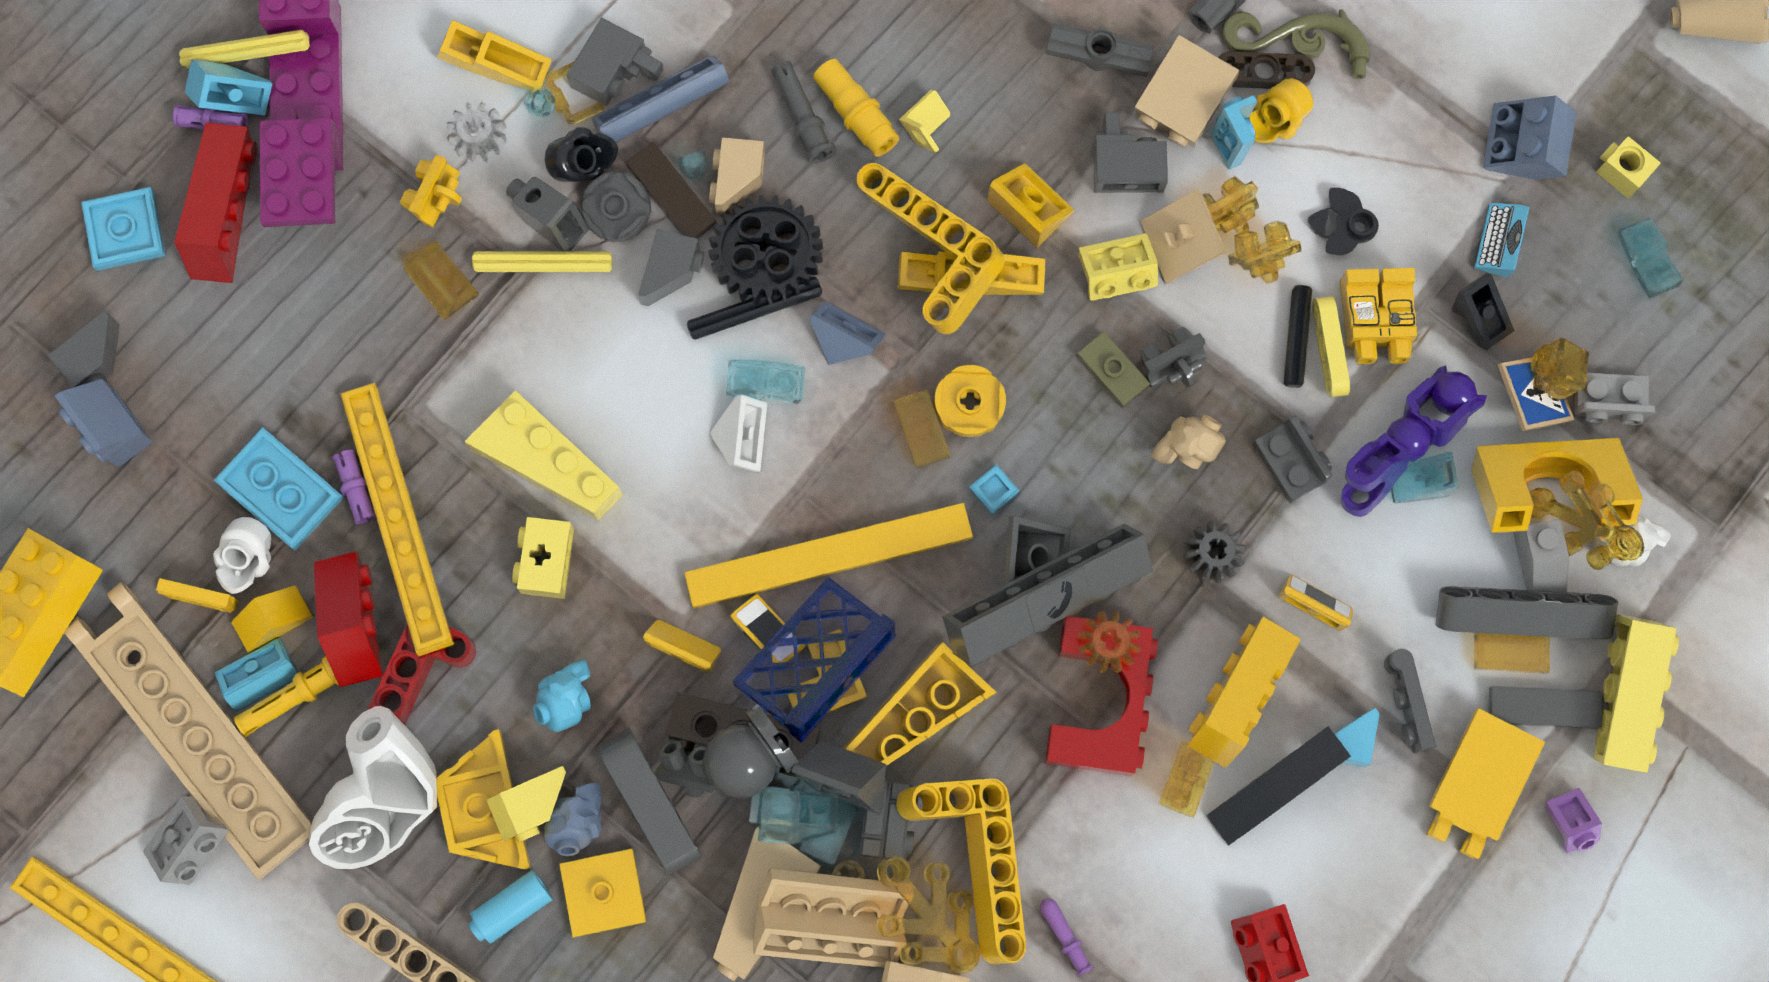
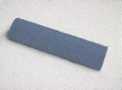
[591,55,730,142]

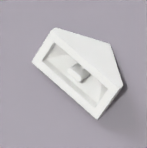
[709,395,767,472]

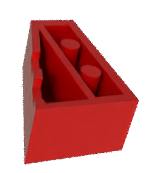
[314,551,383,687]

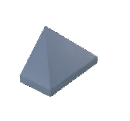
[810,301,886,365]

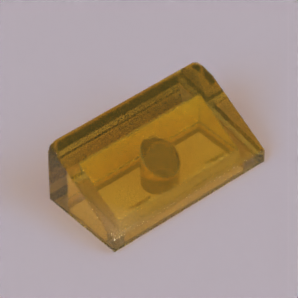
[404,241,479,320]

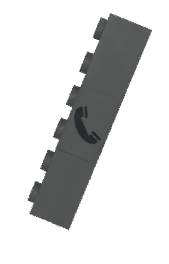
[942,524,1153,666]

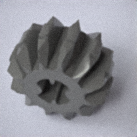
[1184,521,1246,583]

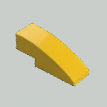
[436,20,552,92]

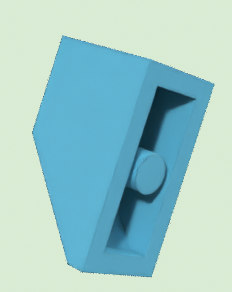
[185,59,273,116]

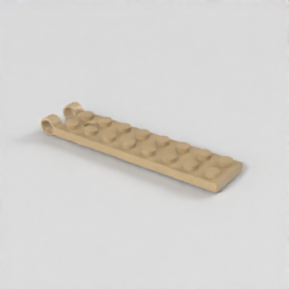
[64,582,312,880]

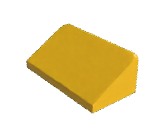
[643,620,721,673]

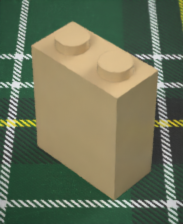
[1135,35,1239,148]

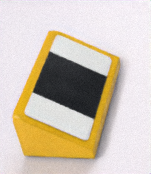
[1278,574,1353,631]
[730,594,806,671]

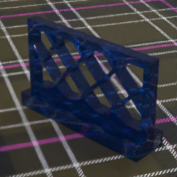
[732,577,896,742]

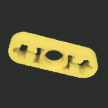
[1312,296,1350,398]

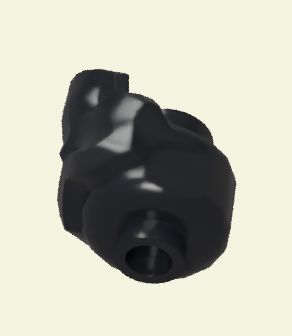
[544,127,618,182]

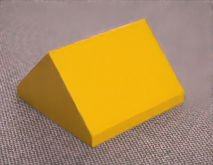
[987,163,1075,248]

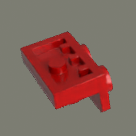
[1231,904,1309,982]

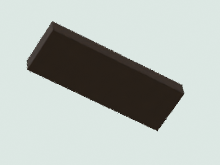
[625,141,717,239]

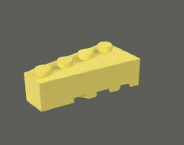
[1594,614,1679,773]

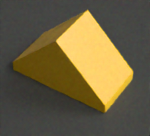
[231,585,314,653]

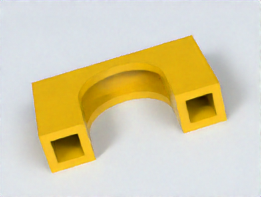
[1471,438,1643,533]

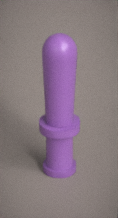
[1040,898,1094,977]

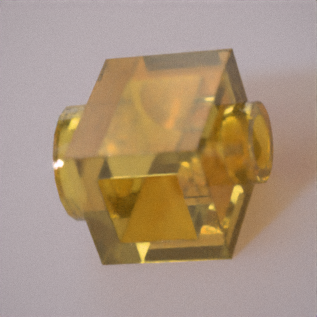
[1530,337,1589,400]

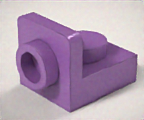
[1545,788,1602,853]

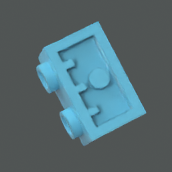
[1210,95,1257,170]

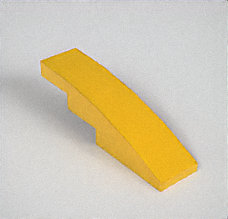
[897,251,1045,295]

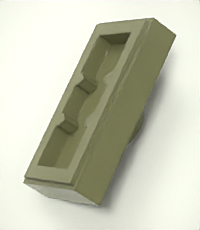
[1076,331,1150,409]

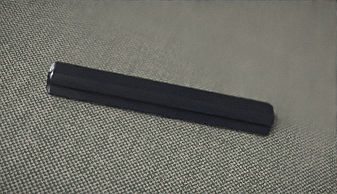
[687,276,822,340]

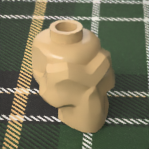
[1150,414,1226,470]

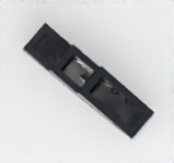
[1206,726,1351,846]

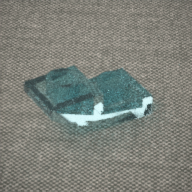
[1618,217,1683,299]
[726,360,805,404]

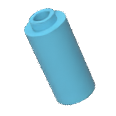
[468,869,553,944]

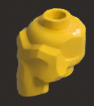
[1248,78,1313,143]

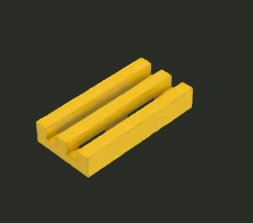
[156,578,239,614]

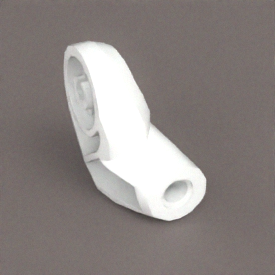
[309,706,437,869]

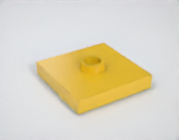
[559,849,647,938]

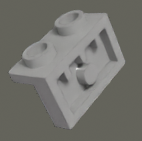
[1574,372,1655,425]
[143,796,228,885]

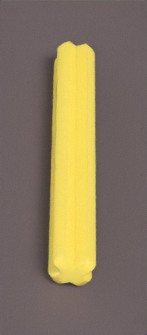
[179,30,310,69]
[472,251,613,272]

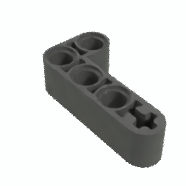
[597,727,702,876]

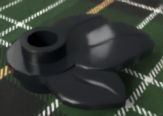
[1308,188,1379,255]

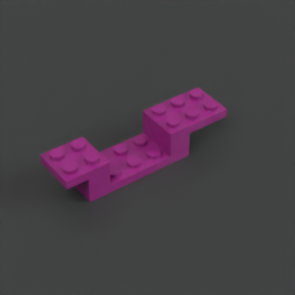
[259,0,344,227]

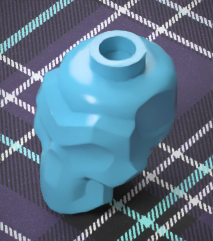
[533,659,591,732]

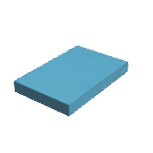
[214,427,344,551]

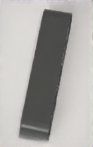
[1435,586,1618,639]

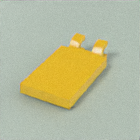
[1426,708,1545,859]

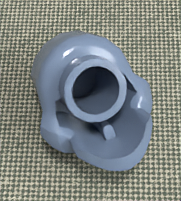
[544,783,602,856]

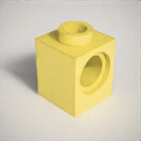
[1596,136,1661,199]

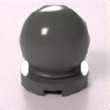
[703,704,799,799]

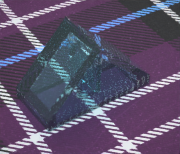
[1391,452,1459,504]

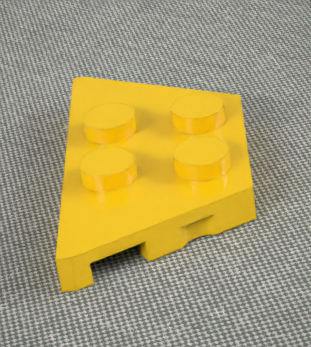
[436,729,531,870]

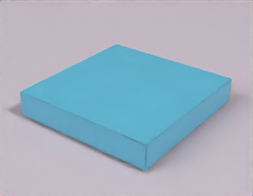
[81,187,166,271]

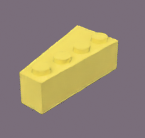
[465,390,623,521]

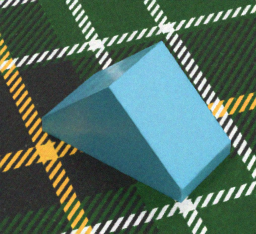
[1334,708,1380,768]

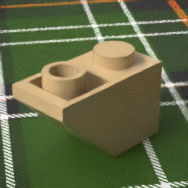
[709,138,765,216]

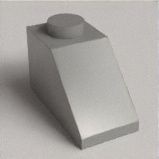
[1513,519,1569,592]

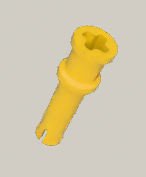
[234,656,339,737]

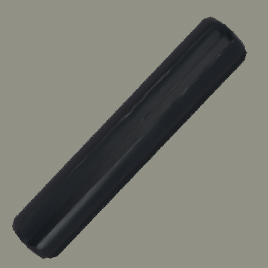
[1283,285,1312,388]

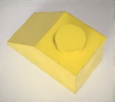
[486,766,566,842]

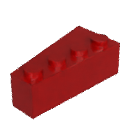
[174,122,257,283]

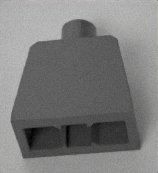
[506,177,589,251]

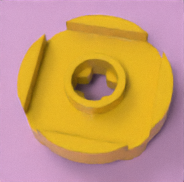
[934,365,1006,437]

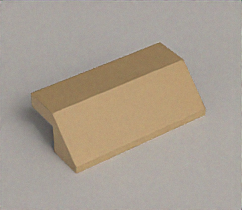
[753,868,913,968]

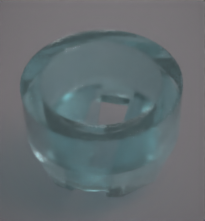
[524,88,555,117]
[677,151,708,180]

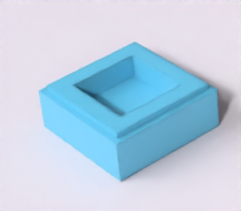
[969,464,1019,515]

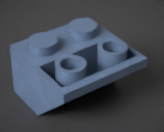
[1483,95,1576,180]
[55,379,153,467]

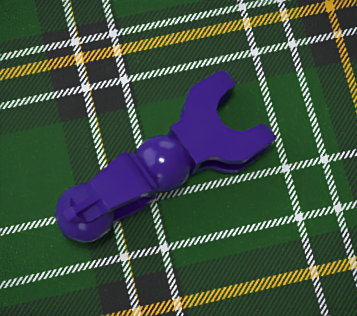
[1341,365,1487,517]

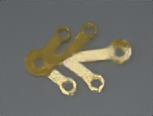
[1529,471,1644,570]
[876,856,980,974]

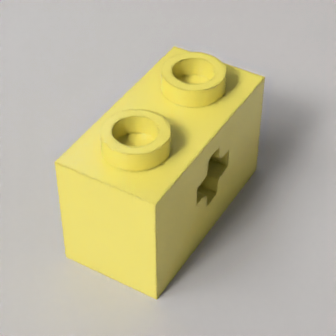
[512,517,575,599]

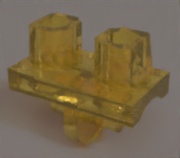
[1203,176,1259,235]
[1228,221,1302,284]
[1158,742,1214,818]

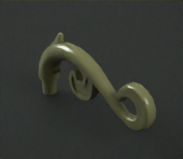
[1222,9,1370,79]

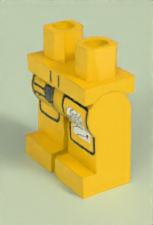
[1340,268,1417,365]

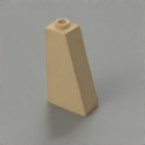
[713,824,821,981]

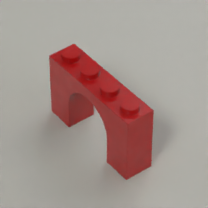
[1045,616,1158,776]

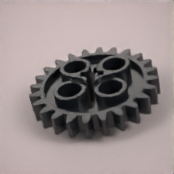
[708,195,823,305]

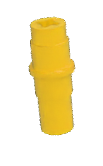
[813,58,900,157]

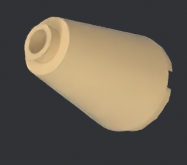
[1670,0,1769,44]

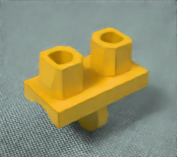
[400,155,462,227]

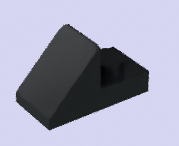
[1452,272,1515,350]

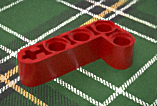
[367,624,476,725]

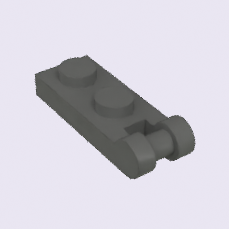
[1384,649,1436,753]

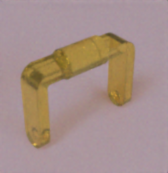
[546,61,604,125]

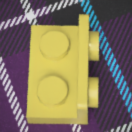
[1079,233,1158,301]

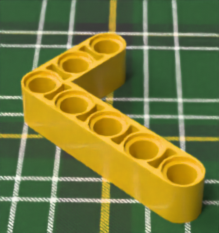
[857,163,1004,334]
[896,779,1026,965]

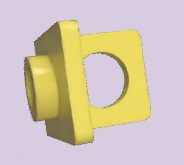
[899,90,950,153]

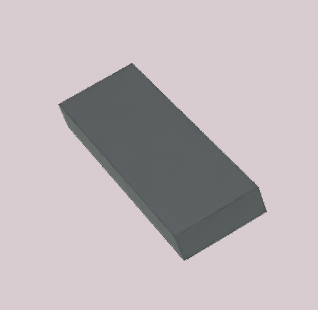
[1489,686,1602,729]

